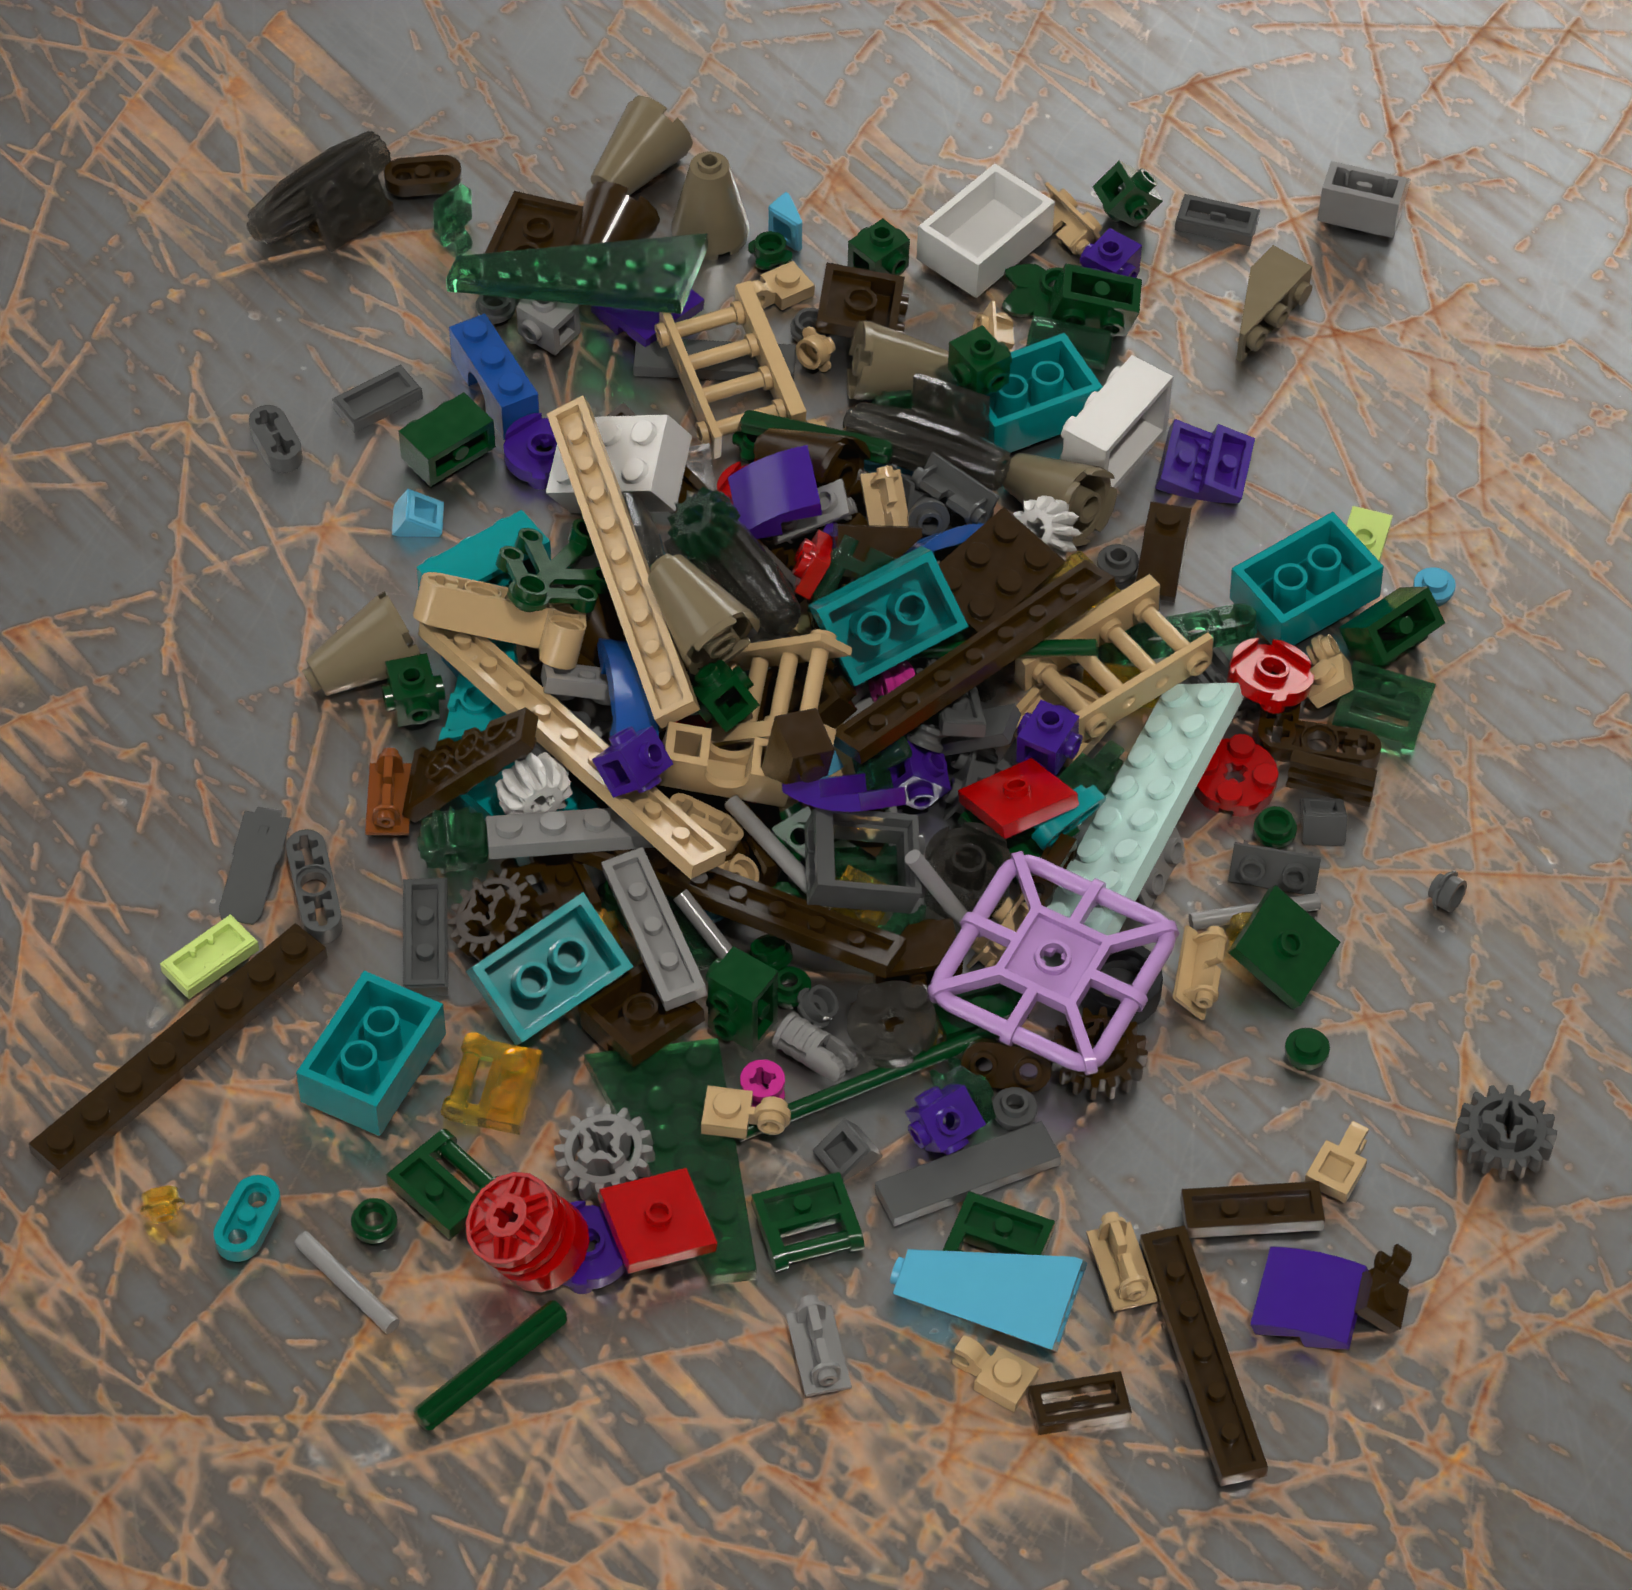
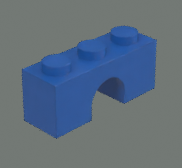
[449,313,539,440]

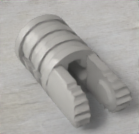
[772,1012,861,1082]

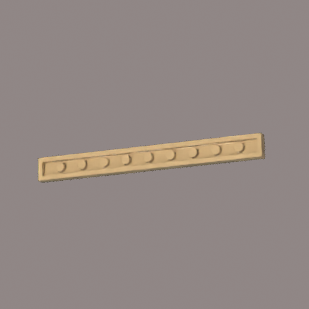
[547,395,700,729]
[418,622,727,879]

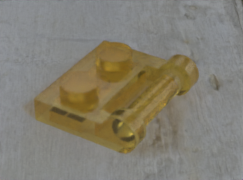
[440,1032,543,1135]

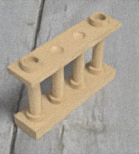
[654,280,807,459]
[1015,574,1213,743]
[706,629,852,751]

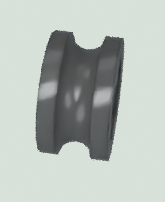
[906,721,949,753]

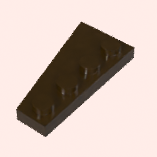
[402,707,538,823]

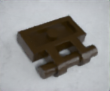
[500,853,602,928]

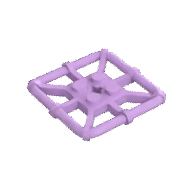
[927,851,1179,1076]

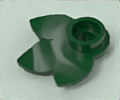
[1002,264,1062,325]

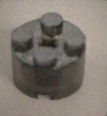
[924,822,1011,920]

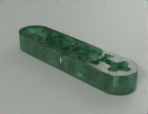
[1097,604,1257,666]

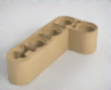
[413,572,586,670]

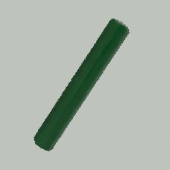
[740,410,893,464]
[413,1300,568,1431]

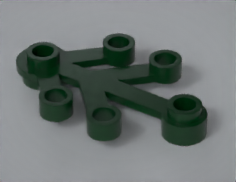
[496,518,610,613]

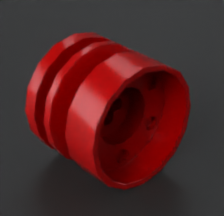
[466,1172,590,1292]

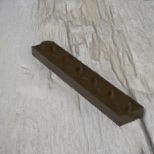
[1139,1225,1268,1486]

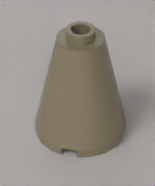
[590,95,693,196]
[671,152,749,261]
[846,320,956,401]
[1002,453,1117,546]
[648,554,760,675]
[303,591,421,696]

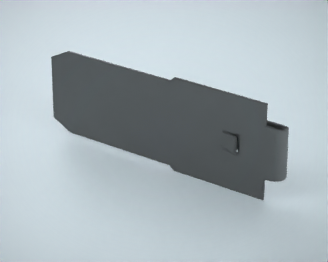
[219,807,291,925]

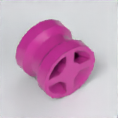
[868,660,916,702]
[740,1059,785,1107]

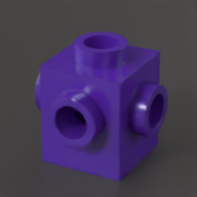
[1080,228,1142,278]
[1016,700,1083,776]
[592,726,673,798]
[877,740,951,811]
[905,1084,986,1155]

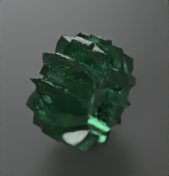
[667,486,741,562]
[417,806,489,874]

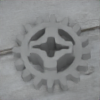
[554,1104,655,1203]

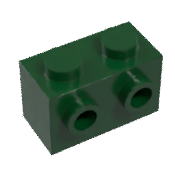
[1049,263,1142,337]
[399,392,496,487]
[1339,586,1445,668]
[705,946,778,1052]

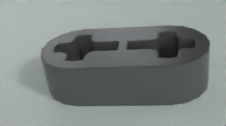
[249,405,303,473]

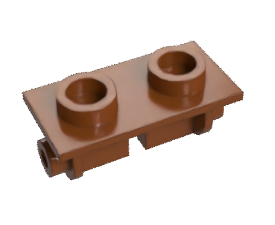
[365,747,412,835]

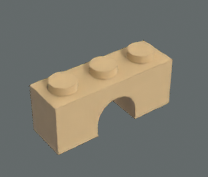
[658,721,788,807]

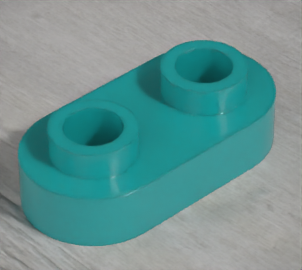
[1031,785,1106,851]
[214,1175,281,1262]

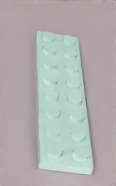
[1047,683,1244,936]

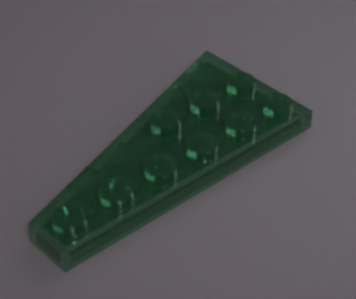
[446,233,708,314]
[584,1038,757,1285]

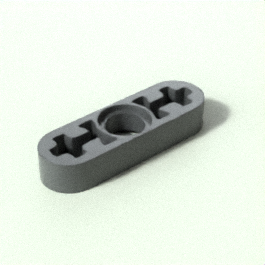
[286,829,343,944]

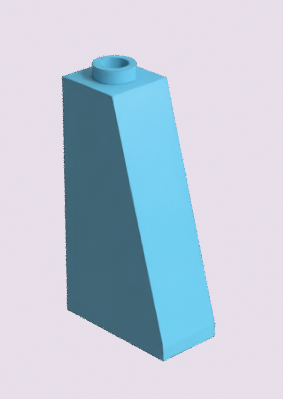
[890,1249,1088,1352]

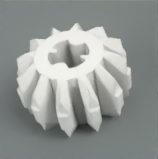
[1013,495,1082,562]
[495,752,573,814]

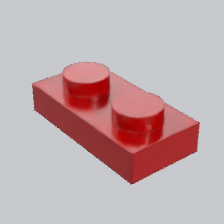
[792,529,833,599]

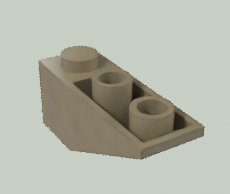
[1236,245,1313,362]

